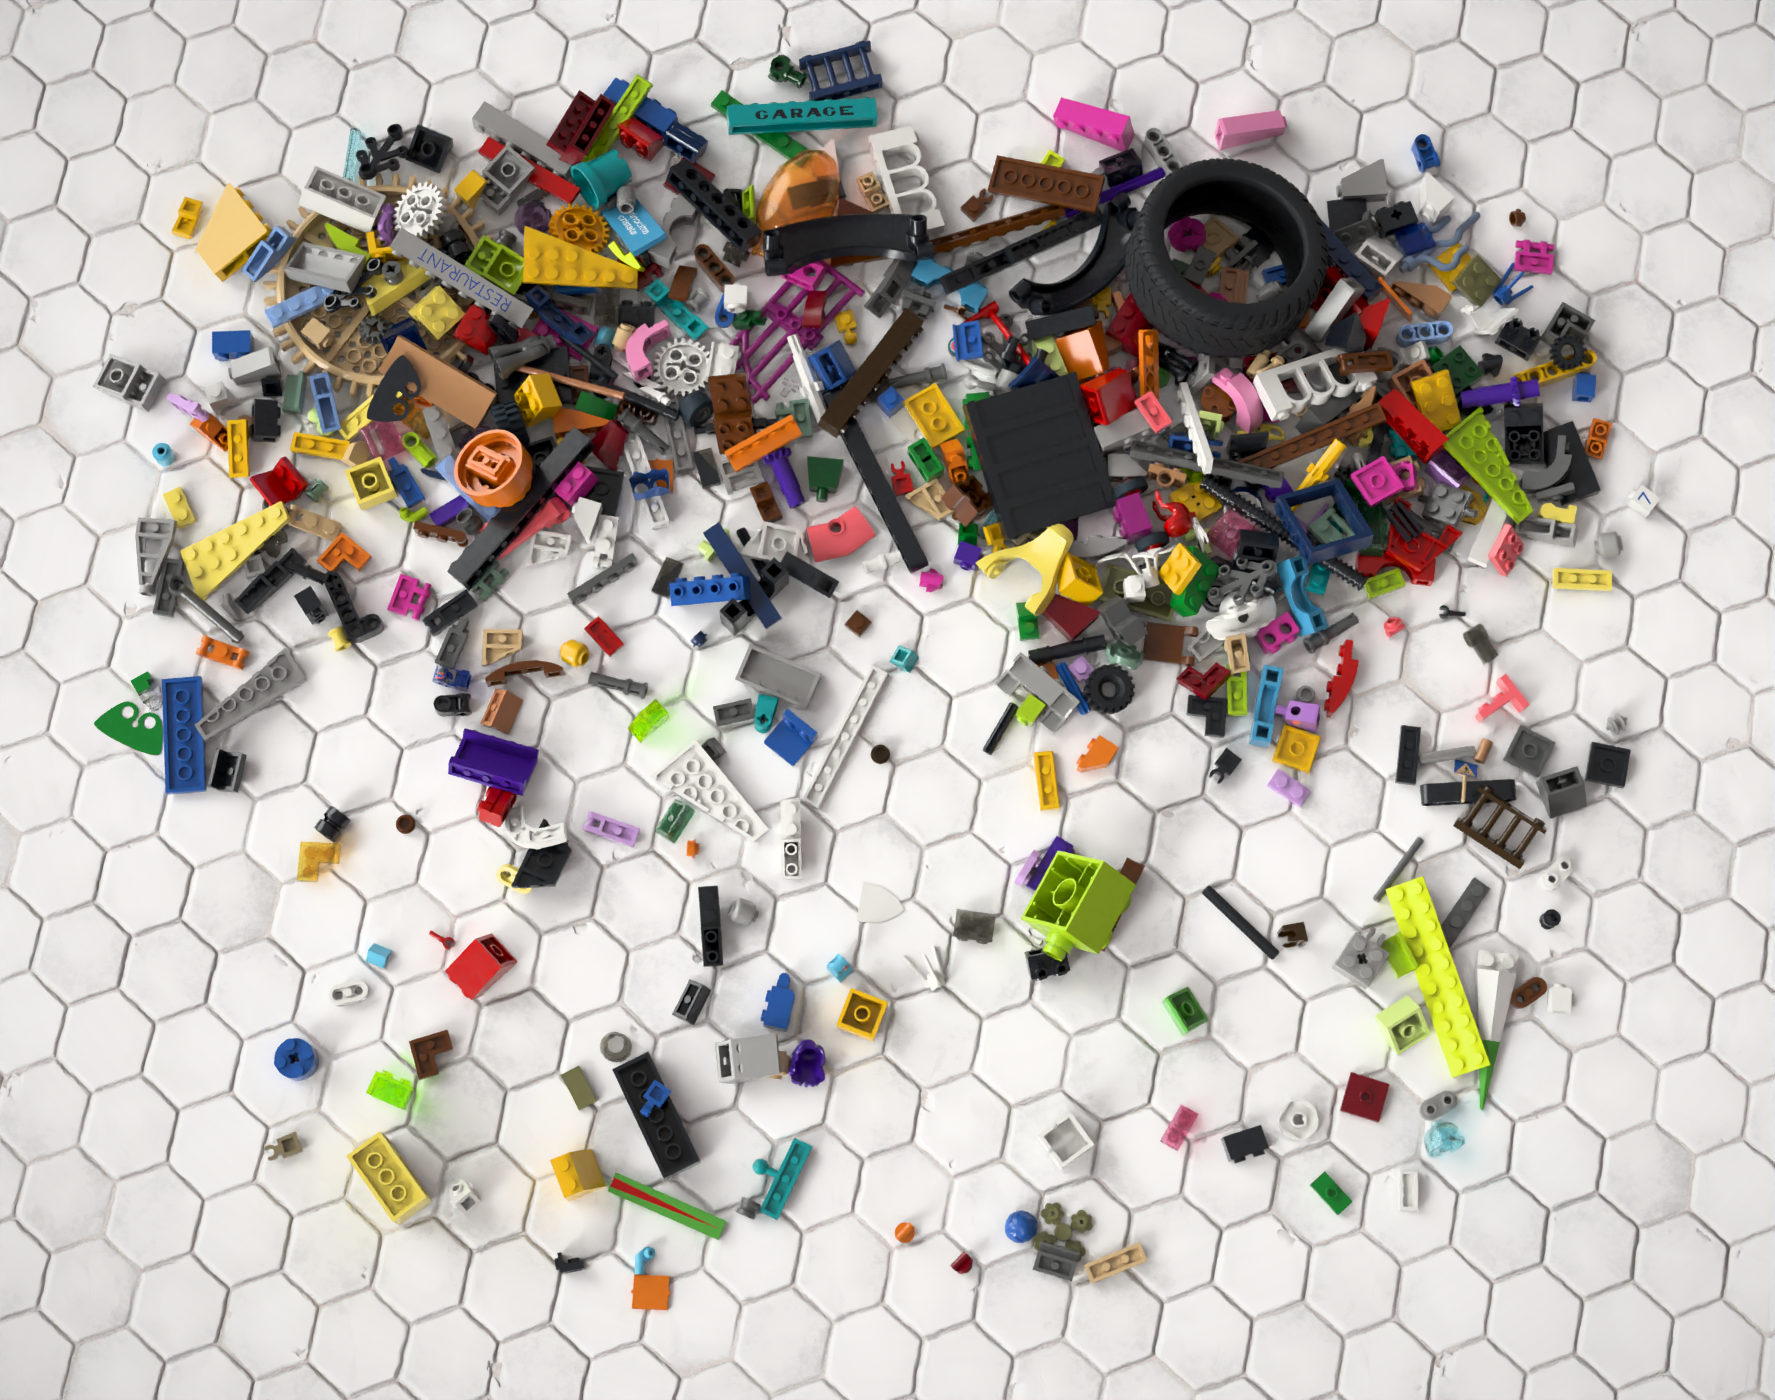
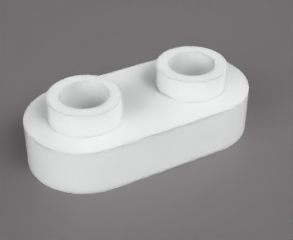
[1540,856,1574,891]
[328,980,369,1005]

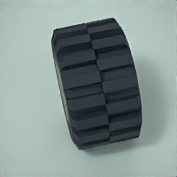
[491,399,530,445]

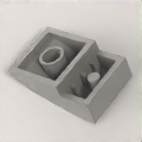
[479,145,535,216]
[92,354,166,412]

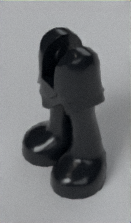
[1158,341,1199,388]

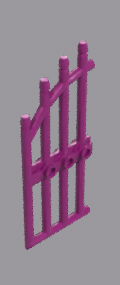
[729,260,865,404]

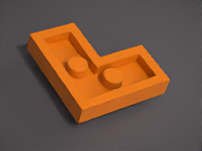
[316,532,372,572]

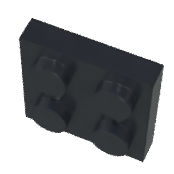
[1584,742,1631,788]

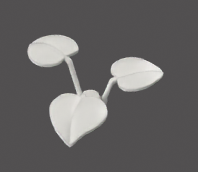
[1095,545,1177,589]

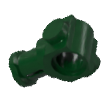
[768,55,807,89]

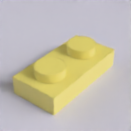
[163,486,196,529]

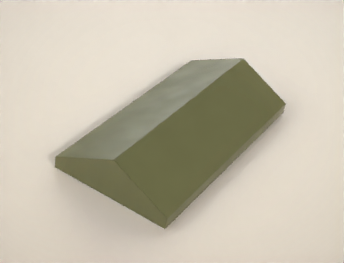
[1097,563,1175,623]

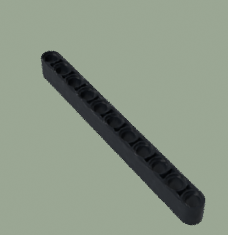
[822,386,929,574]

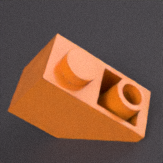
[189,413,228,452]
[939,439,970,485]
[1076,735,1119,772]

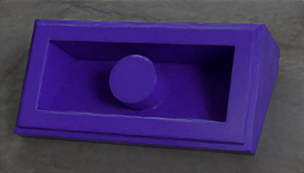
[429,495,470,527]

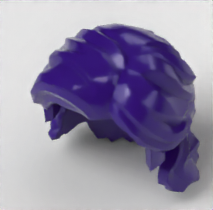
[788,1039,826,1088]

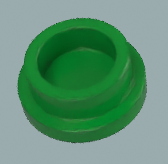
[1428,346,1444,364]

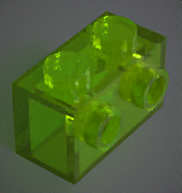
[366,1070,415,1111]

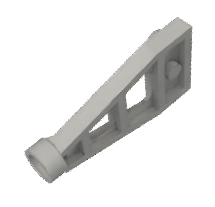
[135,517,177,596]

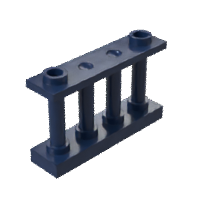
[799,41,882,101]

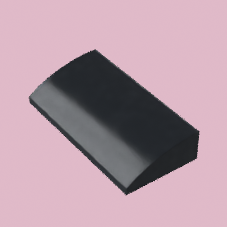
[1544,421,1601,506]

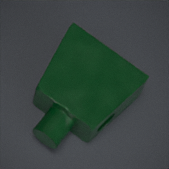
[807,456,844,503]

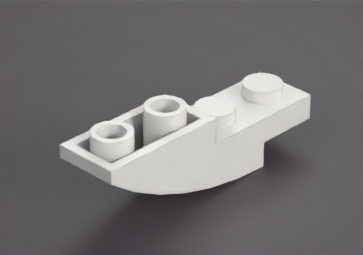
[781,799,802,879]

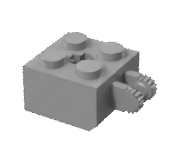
[1332,926,1390,990]

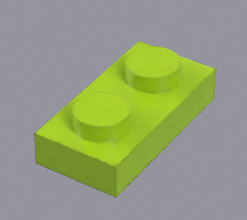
[1364,568,1406,600]

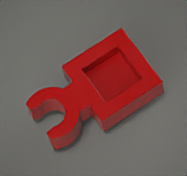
[891,461,914,497]

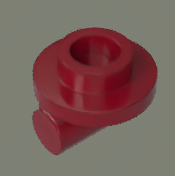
[950,1251,973,1274]

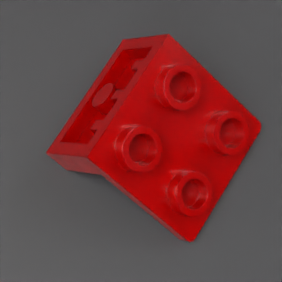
[249,456,308,506]

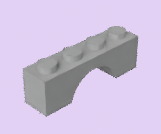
[646,193,699,269]

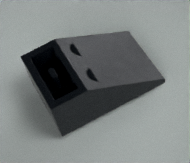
[1504,403,1544,464]

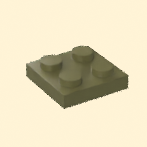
[1452,255,1502,308]

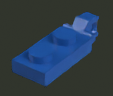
[388,457,425,509]

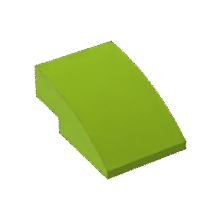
[464,235,524,296]

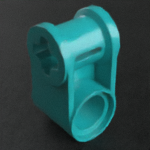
[754,694,778,733]

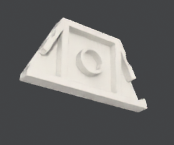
[740,521,813,566]

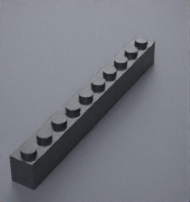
[447,427,596,591]

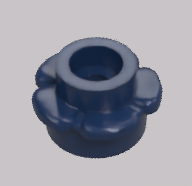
[690,630,707,648]

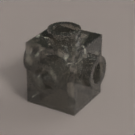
[722,241,751,268]

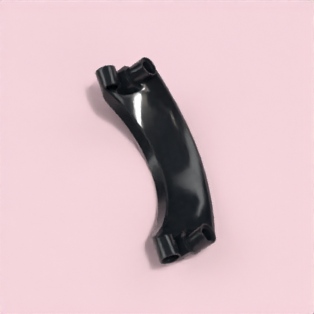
[1009,192,1140,316]
[763,213,935,277]

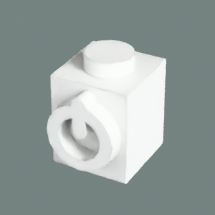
[724,283,751,313]

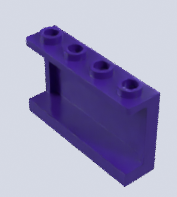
[448,728,539,796]

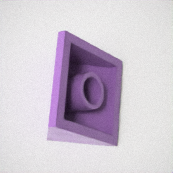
[1424,450,1471,489]

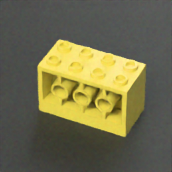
[346,1131,433,1225]

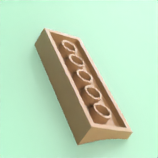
[378,335,498,429]

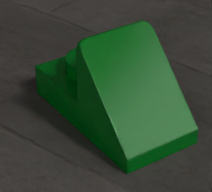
[1016,602,1039,641]

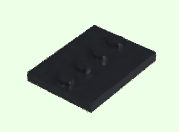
[494,346,574,404]

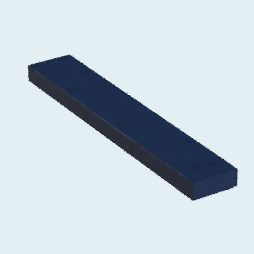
[703,522,783,629]

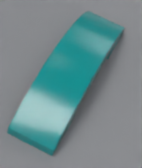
[644,278,709,341]

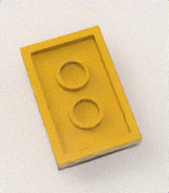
[1411,369,1462,432]
[904,383,965,450]

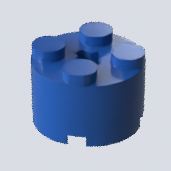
[274,1038,319,1081]

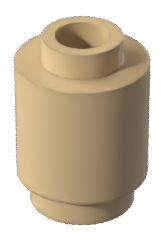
[612,323,635,352]

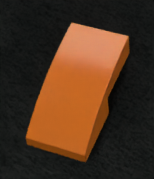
[1584,418,1613,460]

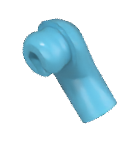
[635,1247,655,1274]

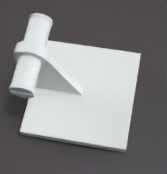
[1461,304,1519,335]

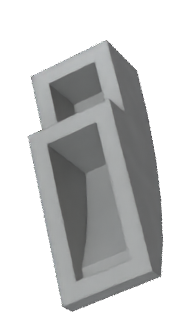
[1515,517,1578,548]

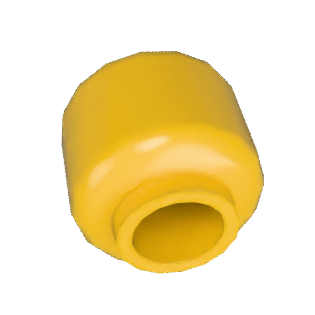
[560,639,590,668]

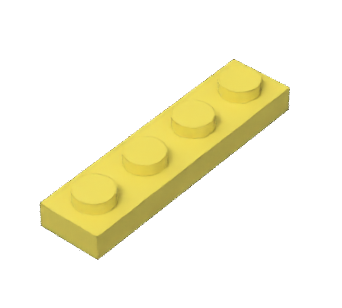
[339,392,403,441]

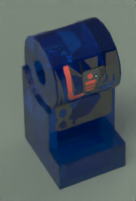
[432,666,472,692]

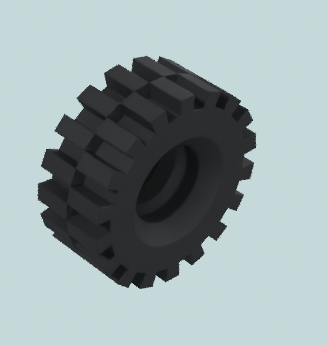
[1084,664,1135,715]

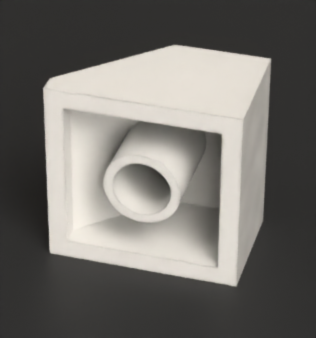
[1418,172,1455,226]

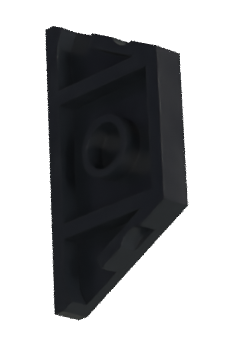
[511,818,572,889]

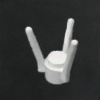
[903,945,946,991]

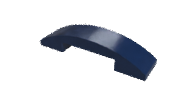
[525,284,594,345]

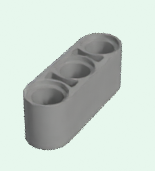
[1144,128,1182,177]

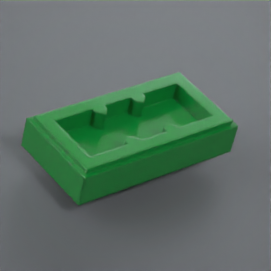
[1310,1171,1352,1215]

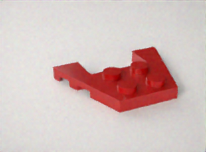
[1386,496,1463,572]

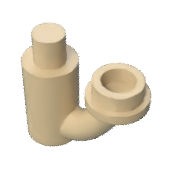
[1246,350,1285,379]

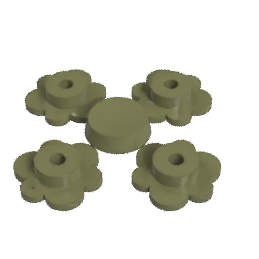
[1034,1202,1093,1262]

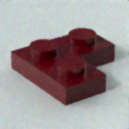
[1176,662,1232,701]

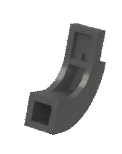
[1522,435,1572,494]

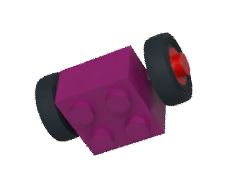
[1112,477,1170,553]

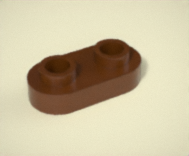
[1510,977,1547,1009]

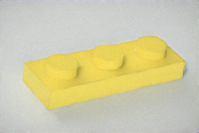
[1553,568,1612,591]

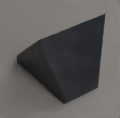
[1324,312,1367,353]

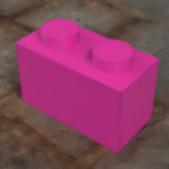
[554,461,599,507]

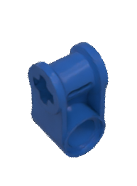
[1411,134,1440,173]

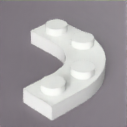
[505,805,567,849]

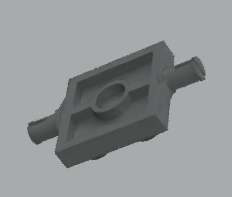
[1417,483,1478,528]

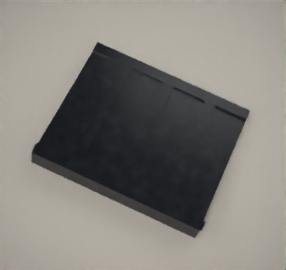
[962,372,1116,541]

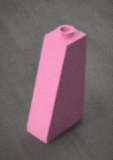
[1214,110,1287,151]

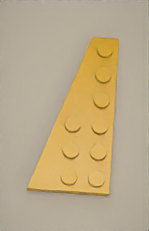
[523,226,638,290]

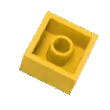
[836,988,888,1042]

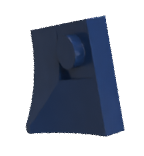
[1008,357,1060,390]

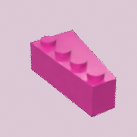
[1053,97,1135,152]

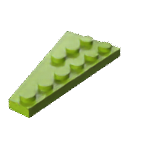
[1444,407,1533,524]

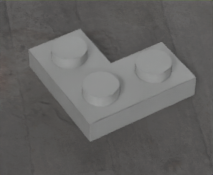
[1186,354,1216,396]

